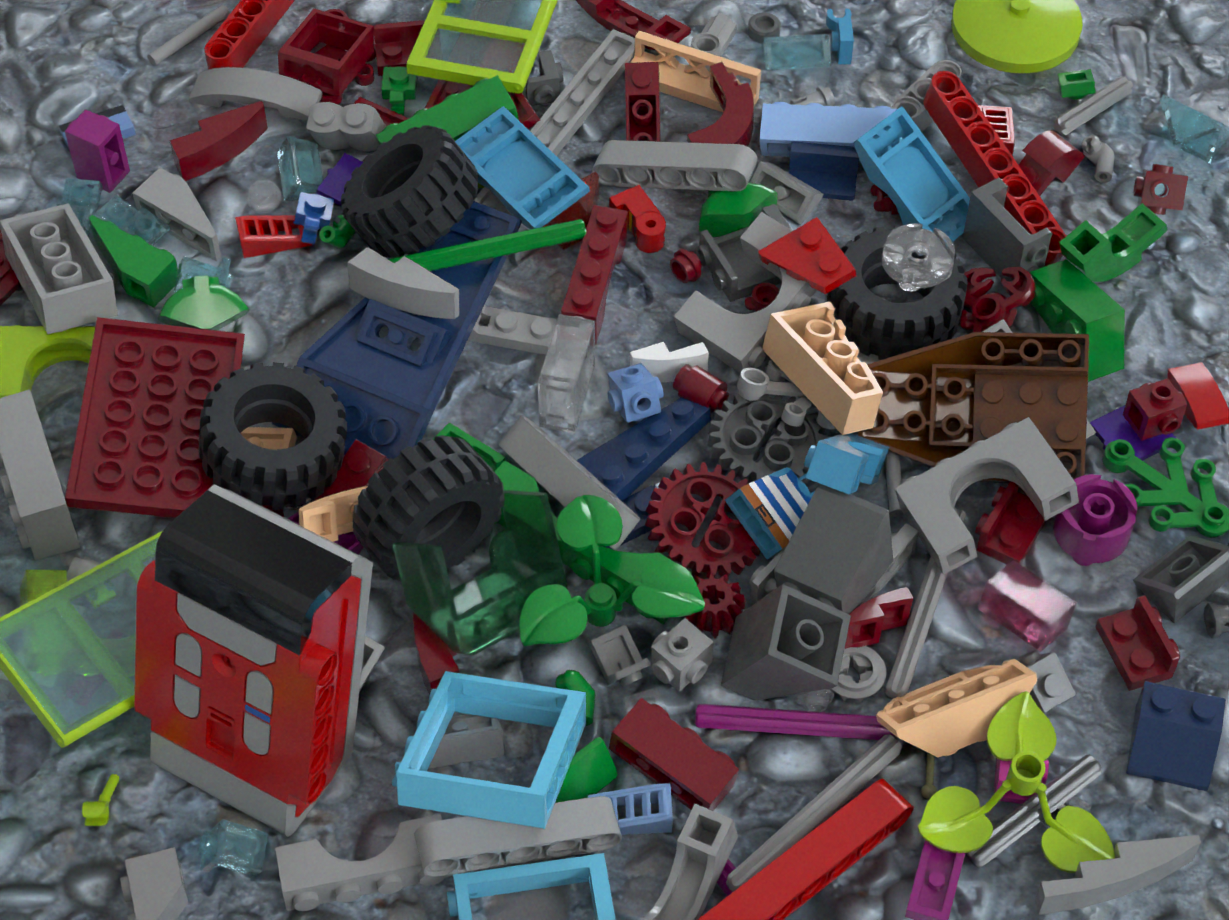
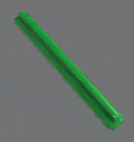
[388,219,586,271]

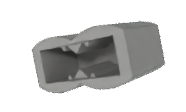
[306,102,386,152]

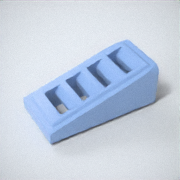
[588,783,673,835]

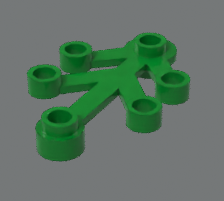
[1102,437,1229,538]

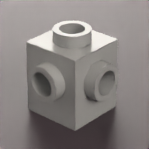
[651,618,714,691]

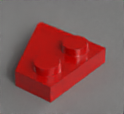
[758,217,856,294]

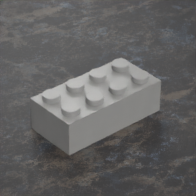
[0,203,118,335]
[0,389,80,562]

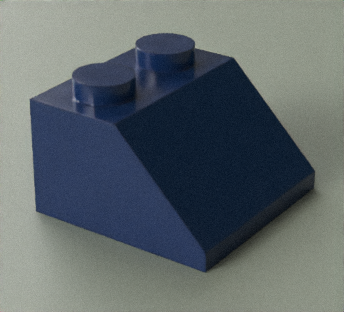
[1126,681,1226,791]

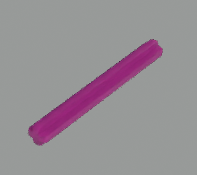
[695,704,894,740]

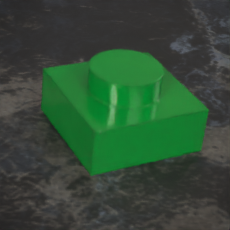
[1057,69,1096,100]

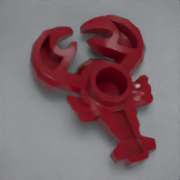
[960,267,1036,332]

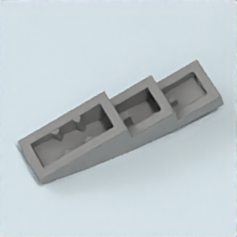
[1035,835,1201,915]

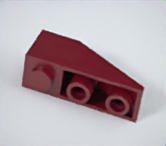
[625,62,661,142]

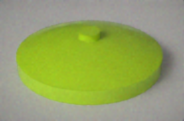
[951,0,1083,74]

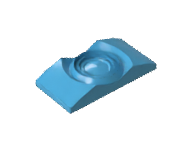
[455,106,590,229]
[853,106,970,247]

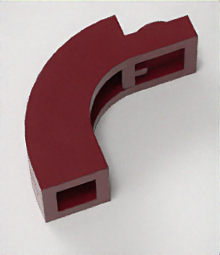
[687,62,754,147]

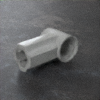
[691,13,737,72]

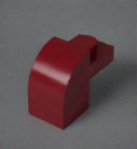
[1018,130,1086,196]

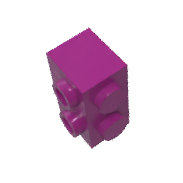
[65,109,130,193]

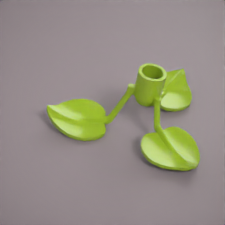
[918,691,1115,873]

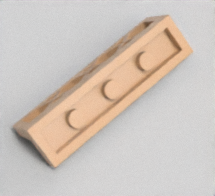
[630,31,761,113]

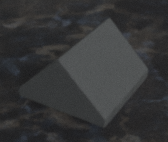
[1133,535,1229,623]

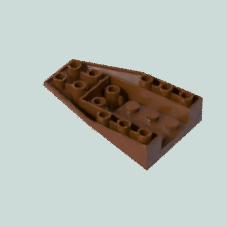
[858,332,1089,484]

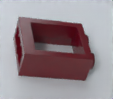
[278,9,374,97]

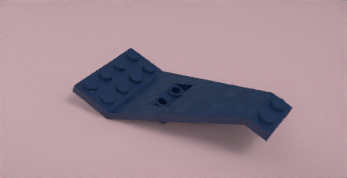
[272,201,522,459]

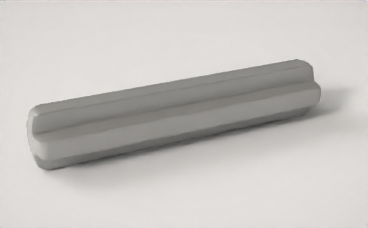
[1053,76,1133,136]

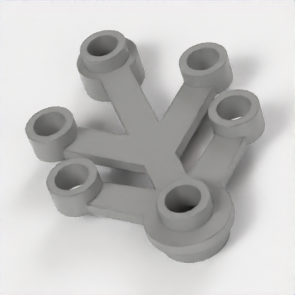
[737,359,835,429]

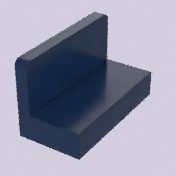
[789,141,859,201]

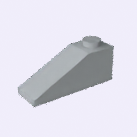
[133,167,221,261]

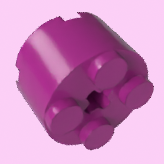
[1053,474,1137,566]

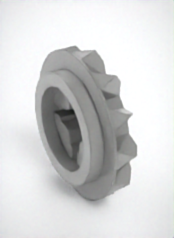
[829,646,886,703]

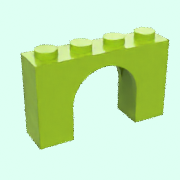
[0,325,95,398]

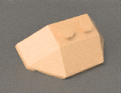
[876,659,1037,758]

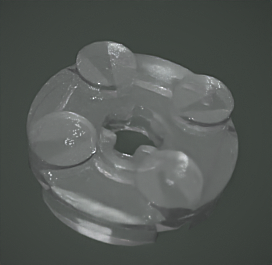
[882,223,955,292]

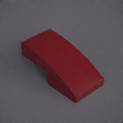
[845,587,914,649]

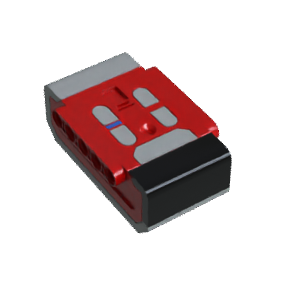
[134,484,373,837]

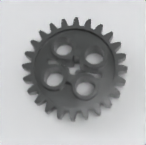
[708,394,829,484]

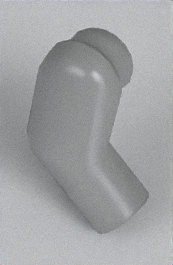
[1082,135,1115,183]

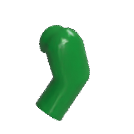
[320,214,356,248]
[555,670,596,726]

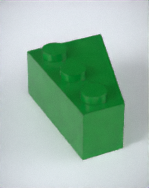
[1030,259,1125,382]

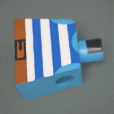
[725,467,820,559]

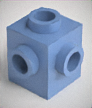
[607,363,664,423]

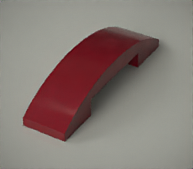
[576,0,691,51]

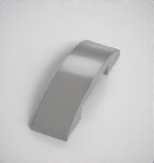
[189,67,323,121]

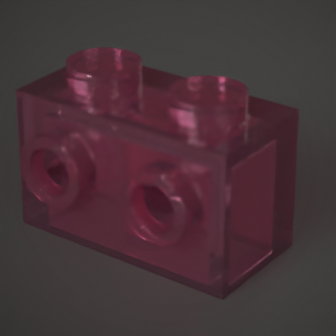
[978,560,1077,652]

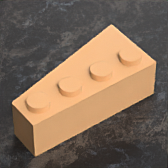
[762,301,883,435]

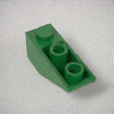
[89,215,180,308]

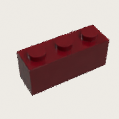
[608,697,739,811]

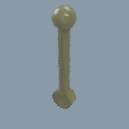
[921,752,937,799]

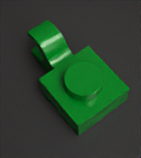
[382,67,417,116]

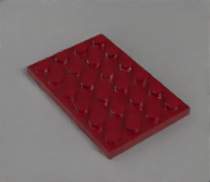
[65,317,245,519]

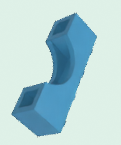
[804,433,890,494]

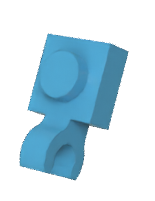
[826,8,854,65]

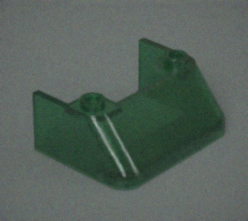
[392,490,568,656]

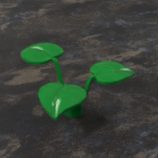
[520,495,705,646]

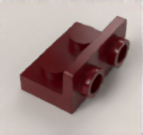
[374,20,443,76]
[975,481,1047,570]
[1095,595,1180,691]

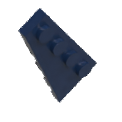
[577,397,712,502]

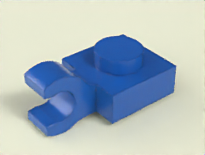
[294,192,334,244]

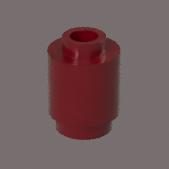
[673,364,729,414]

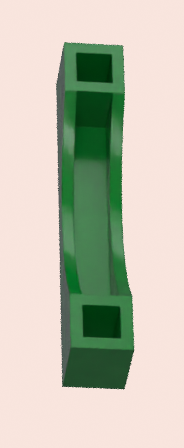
[494,461,691,625]

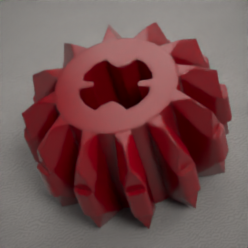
[684,571,746,639]

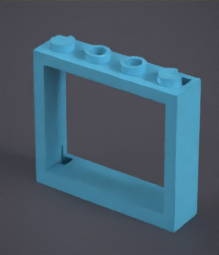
[392,671,586,829]
[447,853,616,920]

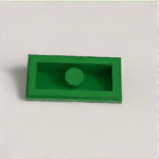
[555,737,618,803]

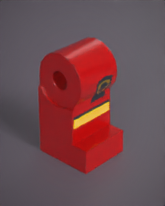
[609,185,666,253]

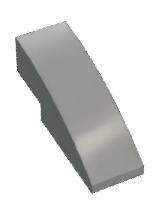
[348,247,459,319]

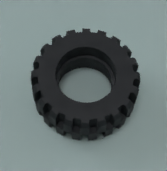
[341,125,478,258]
[827,225,967,360]
[198,362,347,510]
[352,435,505,583]

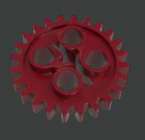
[645,462,761,578]

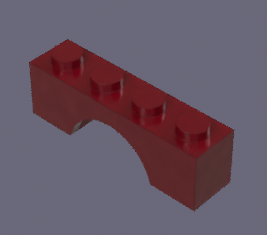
[561,205,628,344]

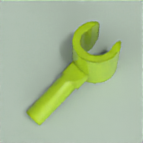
[82,774,120,826]

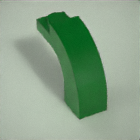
[1059,203,1167,282]

